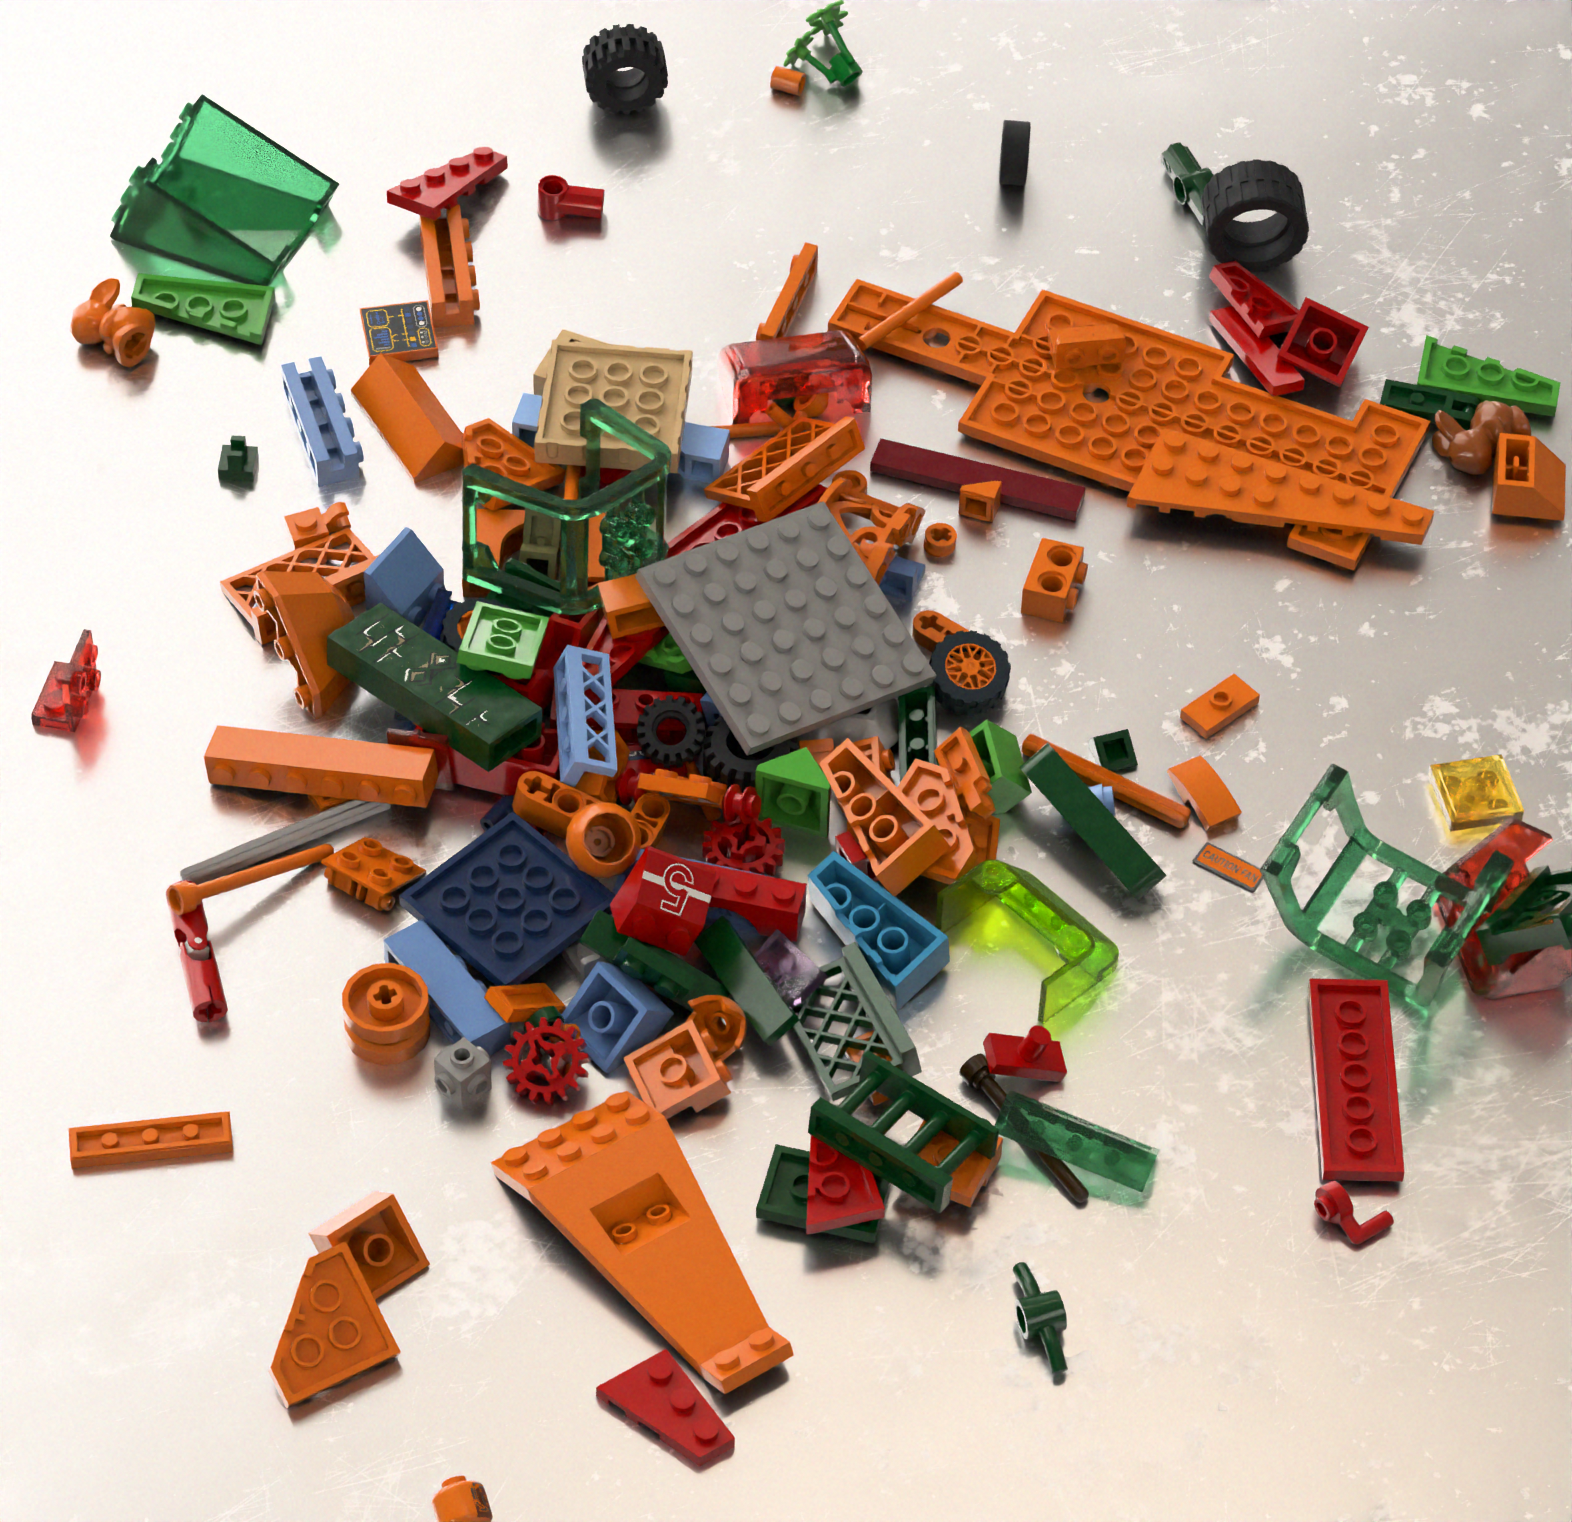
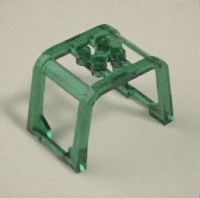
[461,399,672,615]
[1260,764,1514,1007]

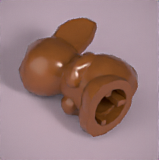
[1432,401,1531,475]

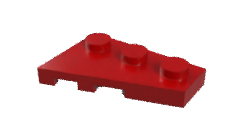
[1209,261,1299,338]
[582,615,669,687]
[806,1135,885,1235]
[596,1349,735,1466]

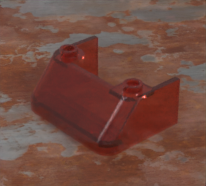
[1434,817,1572,1000]

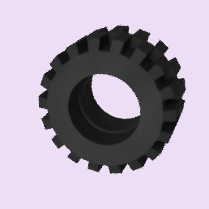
[582,24,668,114]
[703,717,798,793]

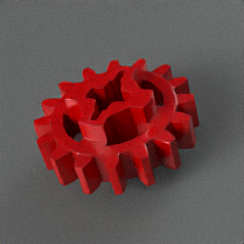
[702,814,785,876]
[503,1017,591,1105]

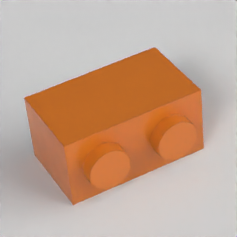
[598,574,665,639]

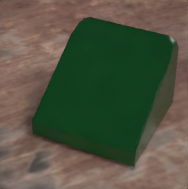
[1087,729,1138,772]

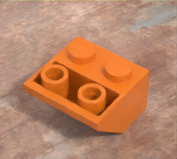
[1492,433,1566,521]

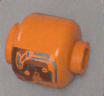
[431,1476,493,1522]

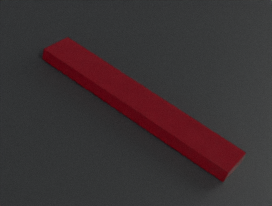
[870,438,1086,521]

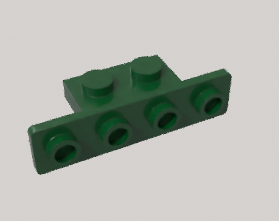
[580,910,730,1012]

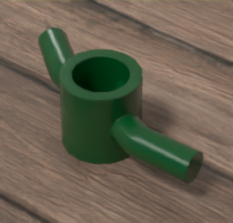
[1012,1262,1068,1374]

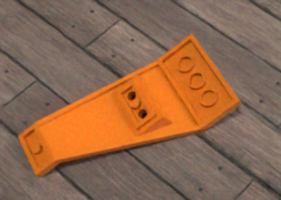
[491,1091,794,1394]

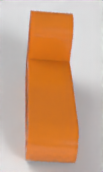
[512,771,671,850]

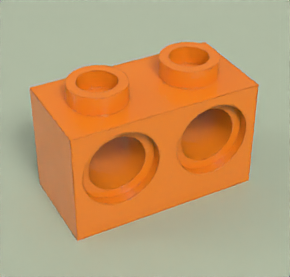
[1021,537,1088,623]

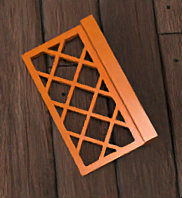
[703,416,865,522]
[220,527,380,645]

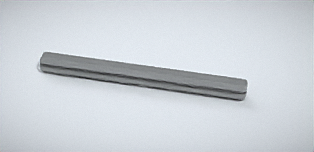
[179,800,391,885]

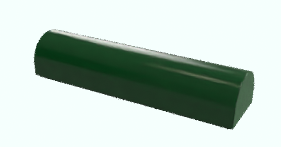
[898,686,938,782]

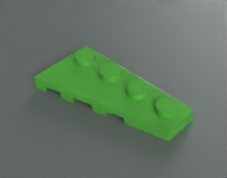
[131,273,275,345]
[1417,335,1560,417]

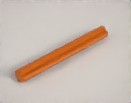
[1021,734,1191,829]

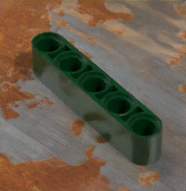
[1019,742,1167,901]

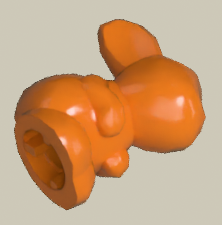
[69,278,155,368]

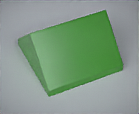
[755,747,831,838]

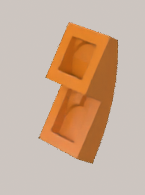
[1167,755,1242,831]

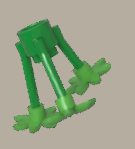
[783,0,863,87]

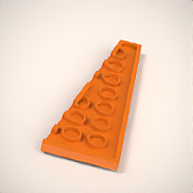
[1127,427,1434,545]

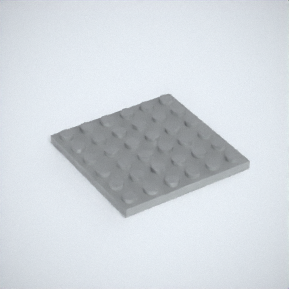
[635,501,937,756]

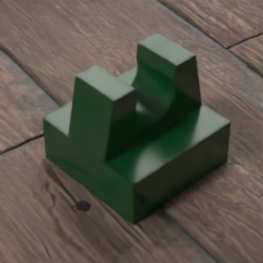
[217,435,259,482]

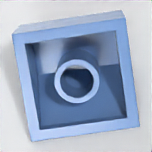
[364,527,446,627]
[561,962,674,1073]

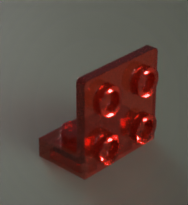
[31,629,102,733]

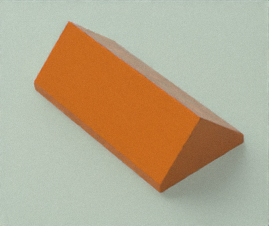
[350,352,464,484]

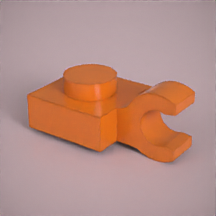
[284,502,351,550]

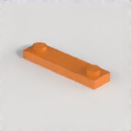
[756,242,818,361]

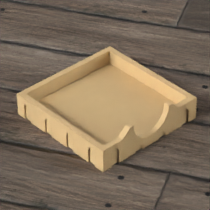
[534,340,693,473]

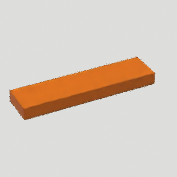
[68,1111,233,1169]

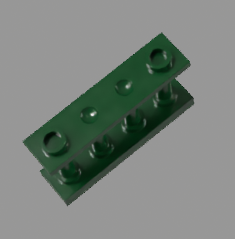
[808,1050,999,1213]

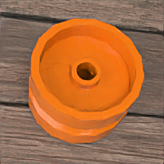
[342,963,430,1065]

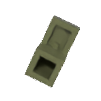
[519,505,563,580]

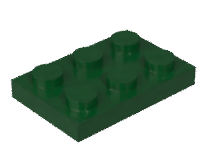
[756,1144,891,1243]

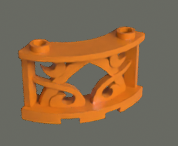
[817,478,926,586]

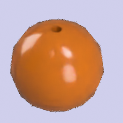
[566,801,642,878]

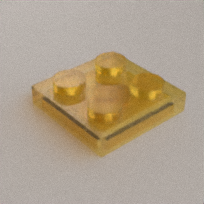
[1428,754,1524,832]

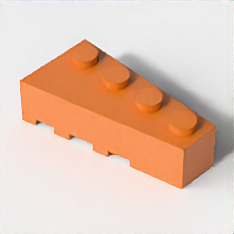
[819,738,951,897]

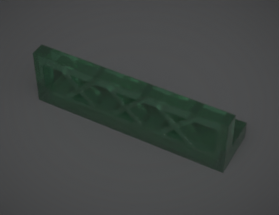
[995,1090,1160,1192]

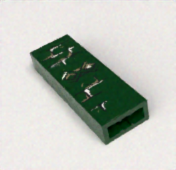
[327,602,542,772]

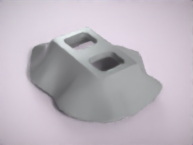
[797,698,899,750]

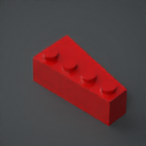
[409,722,560,796]

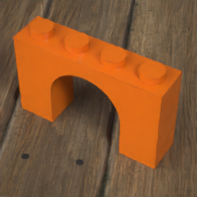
[462,508,613,598]

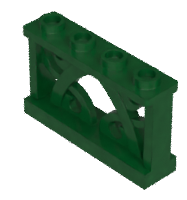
[1476,865,1572,966]

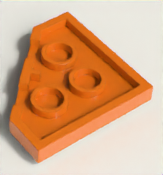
[462,418,566,511]
[897,758,978,888]
[268,1241,401,1408]

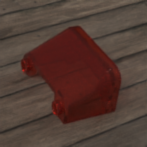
[717,330,872,425]

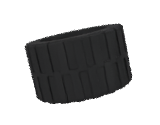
[1201,159,1309,272]

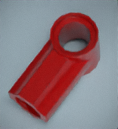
[537,175,605,220]

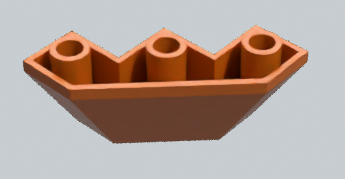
[254,571,355,720]

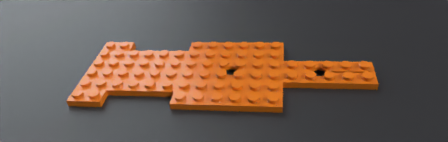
[827,279,1431,570]

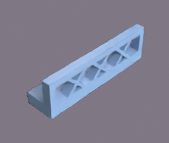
[553,645,617,787]

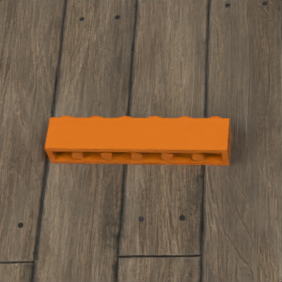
[203,725,439,808]

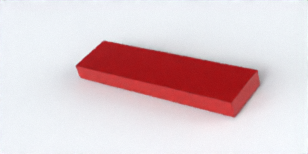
[1209,306,1305,397]

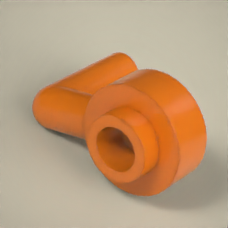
[765,382,829,429]

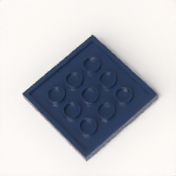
[399,812,616,986]

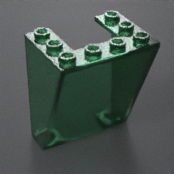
[109,94,340,286]

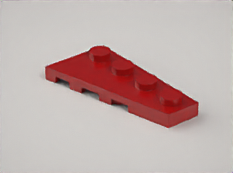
[386,147,508,221]

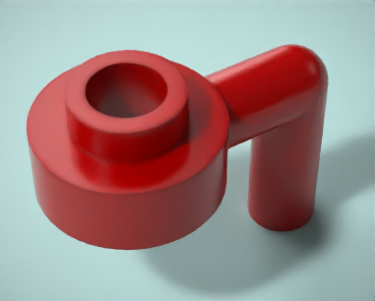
[1314,1181,1394,1244]

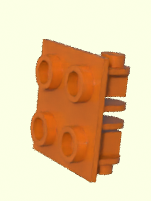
[321,837,426,911]

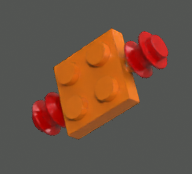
[615,768,761,825]

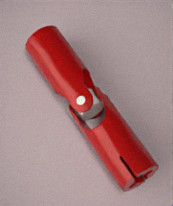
[165,880,228,1022]

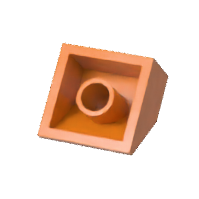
[308,1191,430,1300]

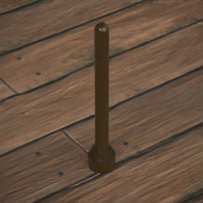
[959,1054,1089,1202]

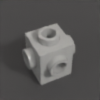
[434,1037,492,1110]

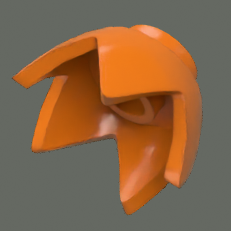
[685,995,747,1061]

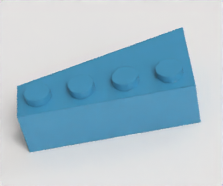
[807,851,950,1012]

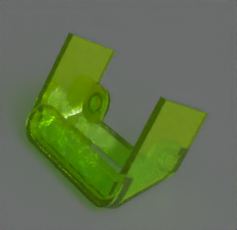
[935,860,1119,1024]

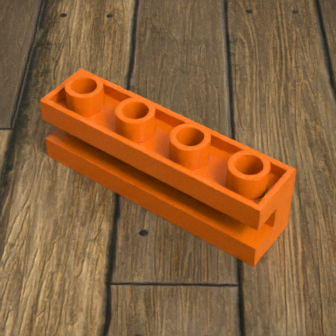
[419,205,480,328]

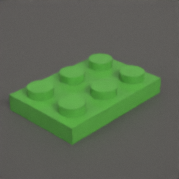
[456,601,549,679]

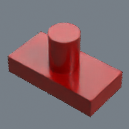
[983,1025,1067,1082]

